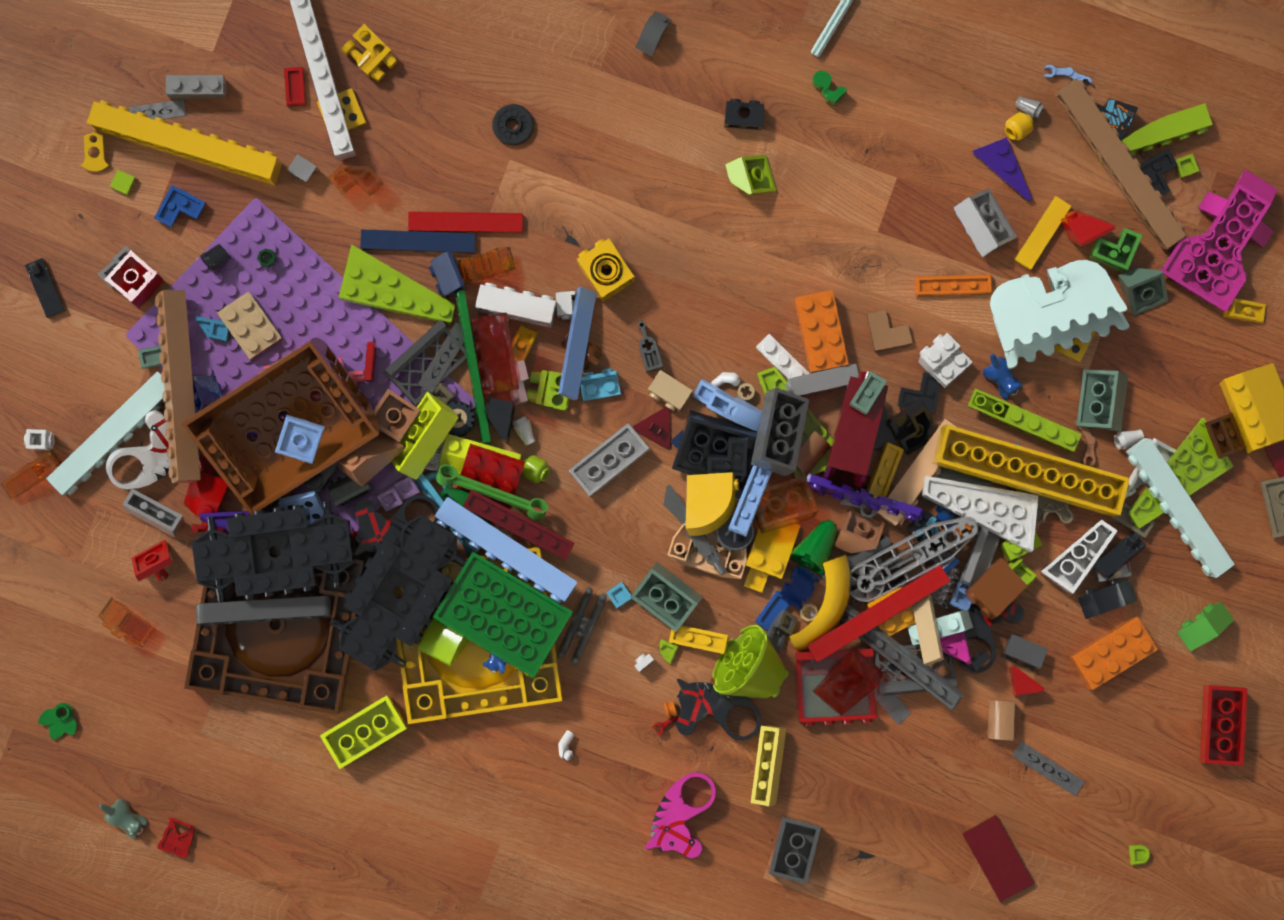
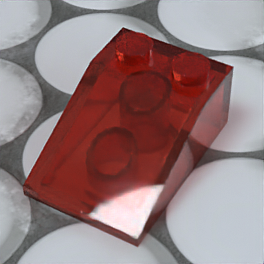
[813,648,884,716]

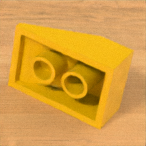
[745,512,801,579]

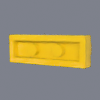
[866,442,904,498]
[669,625,729,654]

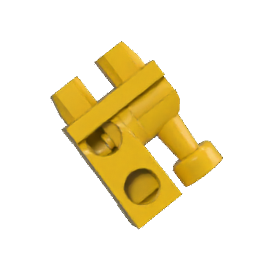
[341,24,397,82]

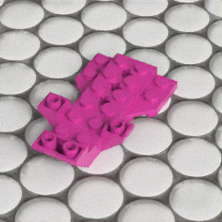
[1161,169,1278,312]

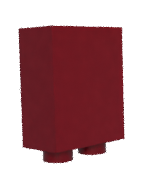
[823,372,889,491]

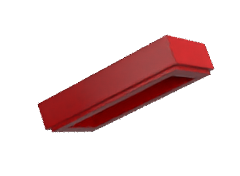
[284,67,306,107]
[364,342,377,382]

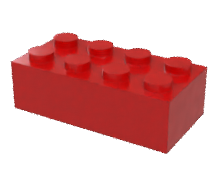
[1200,685,1247,766]

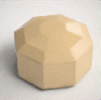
[799,603,818,622]

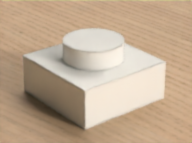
[634,653,654,672]

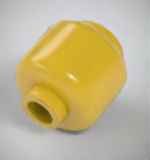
[1005,112,1033,141]

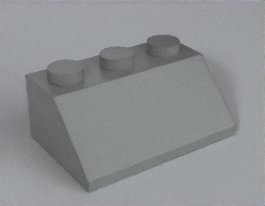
[954,188,1017,257]

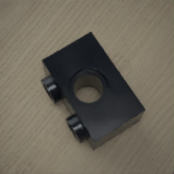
[724,99,764,130]

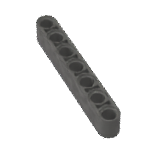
[195,596,332,625]

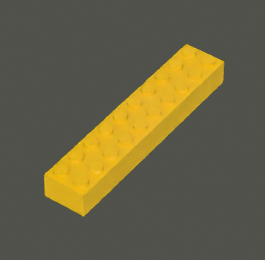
[87,100,282,186]
[932,425,1130,517]

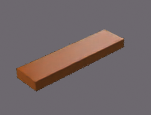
[915,274,992,296]

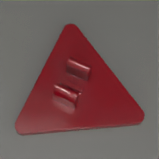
[633,407,670,449]

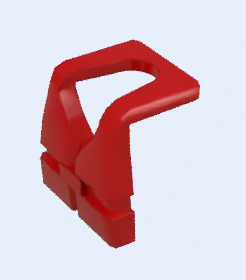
[157,817,195,859]

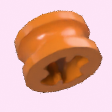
[664,700,677,719]

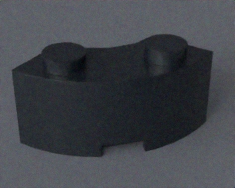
[1078,578,1137,619]

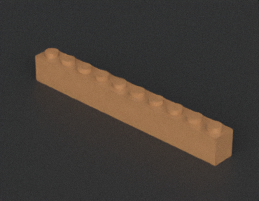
[1054,78,1186,249]
[155,290,201,483]

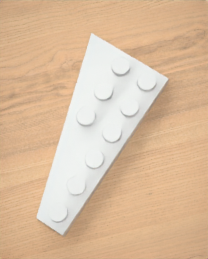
[922,476,1038,552]

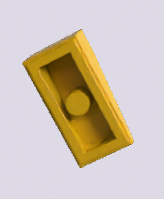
[1223,298,1266,323]
[504,325,538,365]

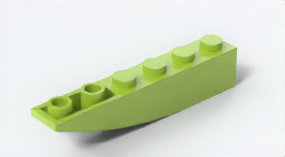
[1100,103,1213,163]
[968,388,1082,454]

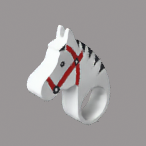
[106,410,170,489]

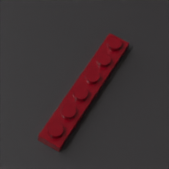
[463,490,575,560]

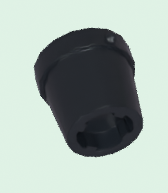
[199,244,231,275]

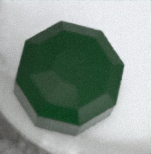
[257,248,277,268]

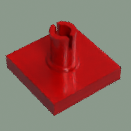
[131,540,173,582]

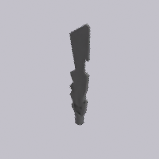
[663,485,727,575]

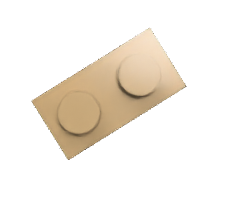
[648,370,693,412]

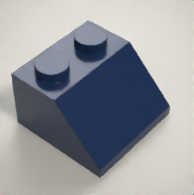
[429,250,467,299]

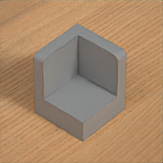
[287,154,319,182]

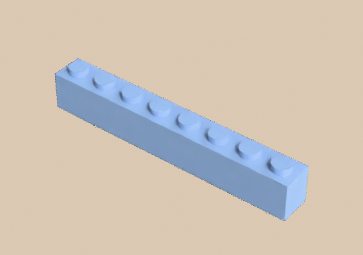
[435,497,578,603]

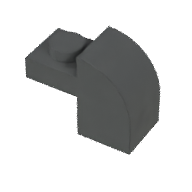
[635,11,672,56]

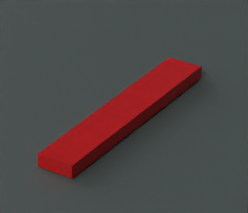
[408,212,523,233]

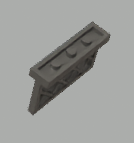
[382,320,466,406]
[820,535,906,608]
[874,644,957,696]

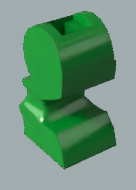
[812,70,848,106]

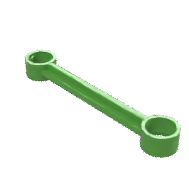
[436,464,548,520]

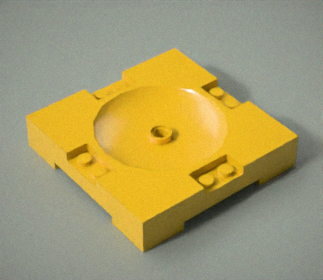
[393,547,563,724]

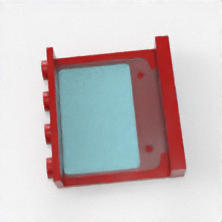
[795,648,877,726]

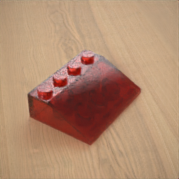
[470,312,519,395]

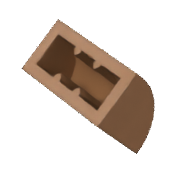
[796,431,831,476]
[988,700,1015,741]

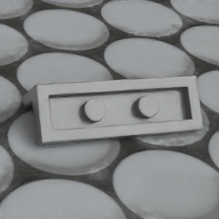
[959,527,1000,586]

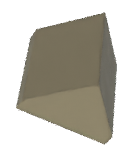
[432,382,457,405]

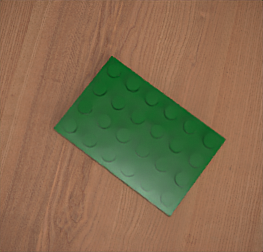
[432,552,573,679]

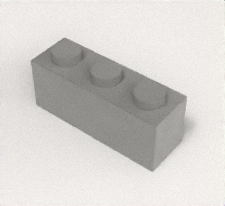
[166,75,227,99]
[122,489,185,538]

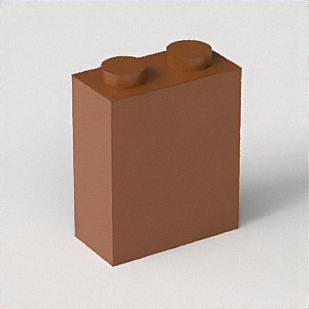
[964,558,1028,620]

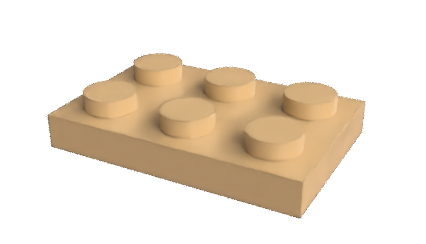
[217,291,282,360]

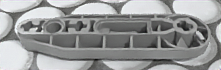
[849,517,978,602]

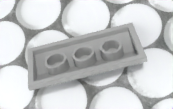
[568,423,650,498]

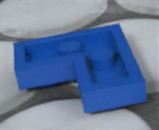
[154,185,207,228]

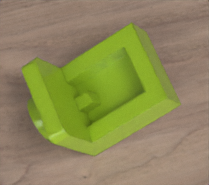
[1009,557,1037,591]

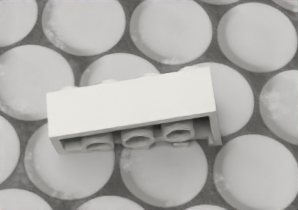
[1040,520,1117,595]

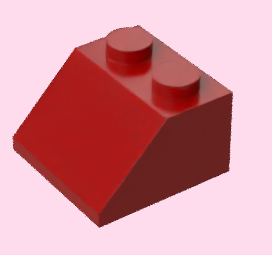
[105,251,164,309]

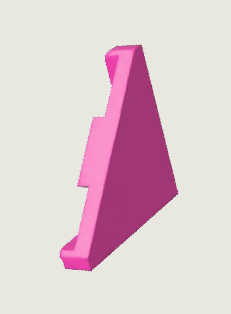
[940,631,972,664]

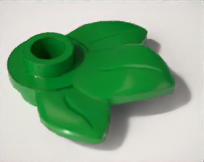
[38,703,77,740]

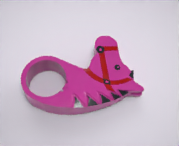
[645,771,717,858]

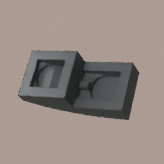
[767,610,798,653]

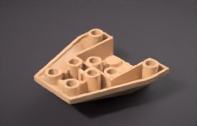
[667,498,747,579]

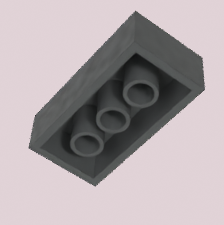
[751,387,809,476]

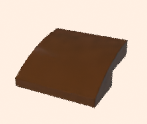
[1204,413,1246,459]

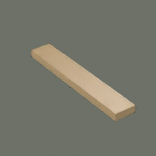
[904,558,944,666]

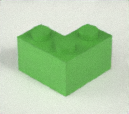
[1088,228,1142,273]
[1177,601,1234,652]

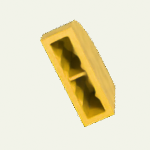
[686,472,739,536]

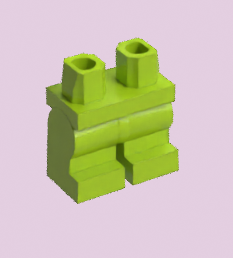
[527,370,569,412]

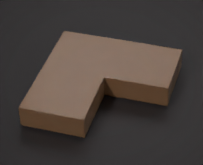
[867,310,912,351]

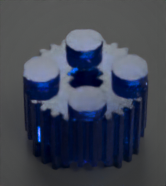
[779,566,821,610]

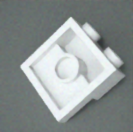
[918,333,973,388]

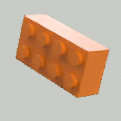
[794,290,849,374]
[1068,616,1158,690]

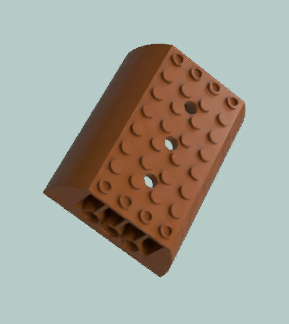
[181,337,379,515]

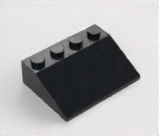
[672,410,757,491]

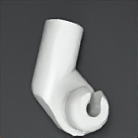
[711,372,740,388]
[558,730,575,761]

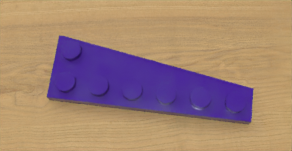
[806,474,924,521]

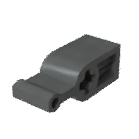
[638,321,663,373]

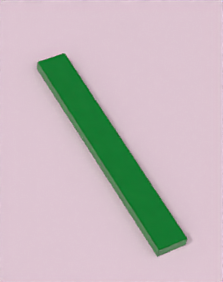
[455,290,491,444]

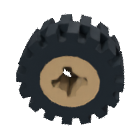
[447,401,476,436]

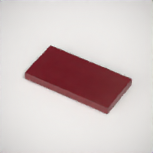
[962,815,1034,902]

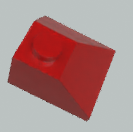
[1061,211,1116,247]
[183,470,229,517]

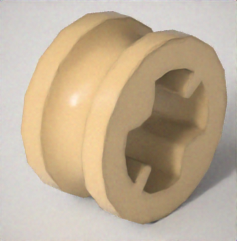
[737,383,755,401]

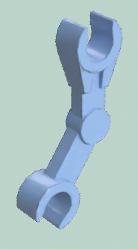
[1044,65,1092,84]

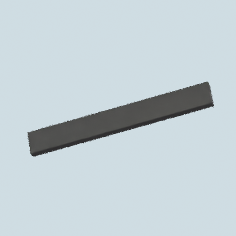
[839,603,965,711]

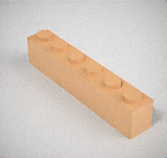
[877,419,956,527]

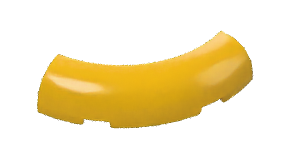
[789,555,851,652]

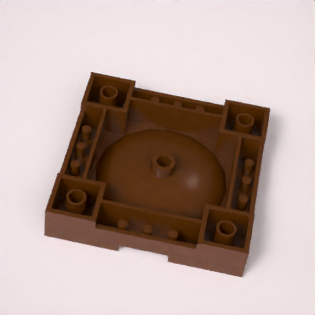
[184,546,367,715]

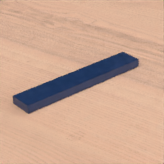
[360,229,476,254]

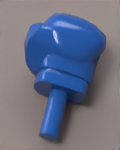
[935,503,958,522]

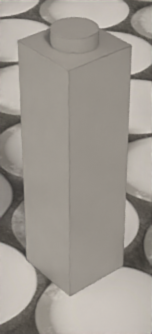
[785,363,859,397]

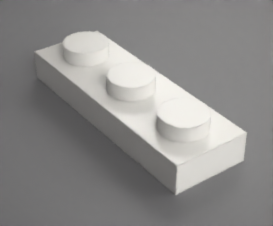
[755,334,810,380]

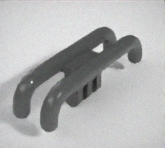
[557,587,607,665]

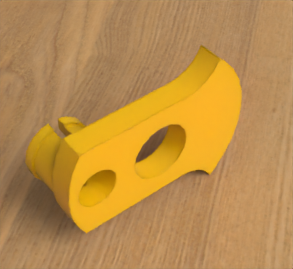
[81,132,110,171]

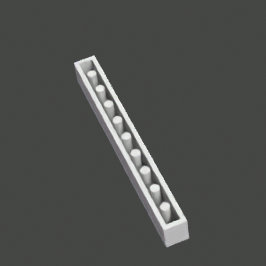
[290,0,356,161]

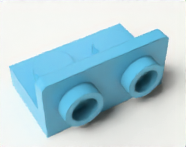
[580,368,621,402]

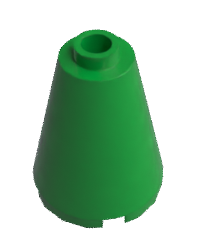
[791,520,838,575]

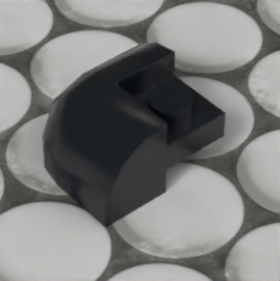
[888,402,935,455]

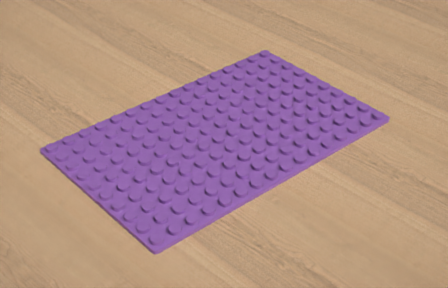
[126,198,475,532]

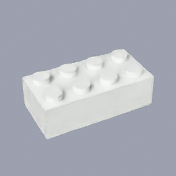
[475,283,557,328]

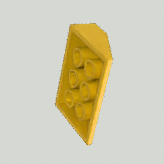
[1219,363,1284,454]

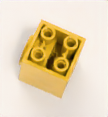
[577,238,634,303]

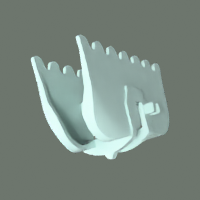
[990,260,1130,369]

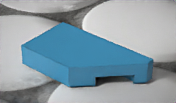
[195,316,230,342]

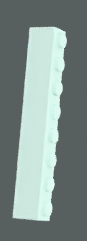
[46,371,164,496]
[1126,438,1235,578]

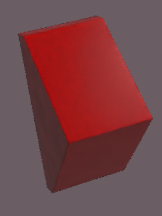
[1009,665,1045,695]

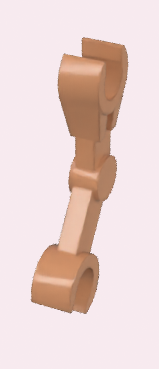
[1074,420,1096,466]

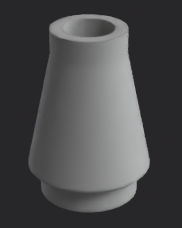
[1015,96,1045,119]

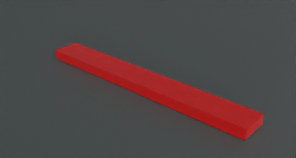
[808,565,951,662]

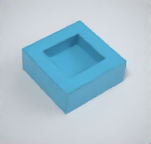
[606,582,632,608]

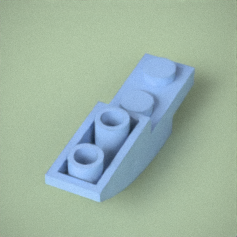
[693,379,762,432]

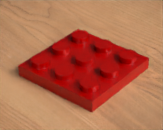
[456,443,525,509]

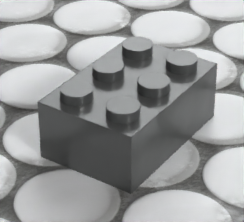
[768,816,821,884]

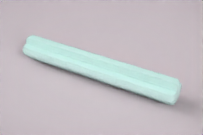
[811,0,853,57]

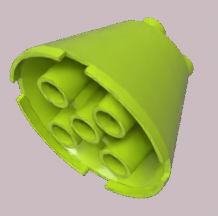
[712,625,788,699]

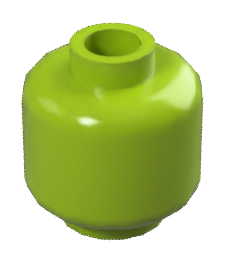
[522,455,550,483]

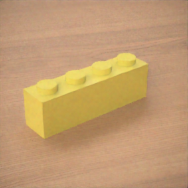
[751,725,787,806]

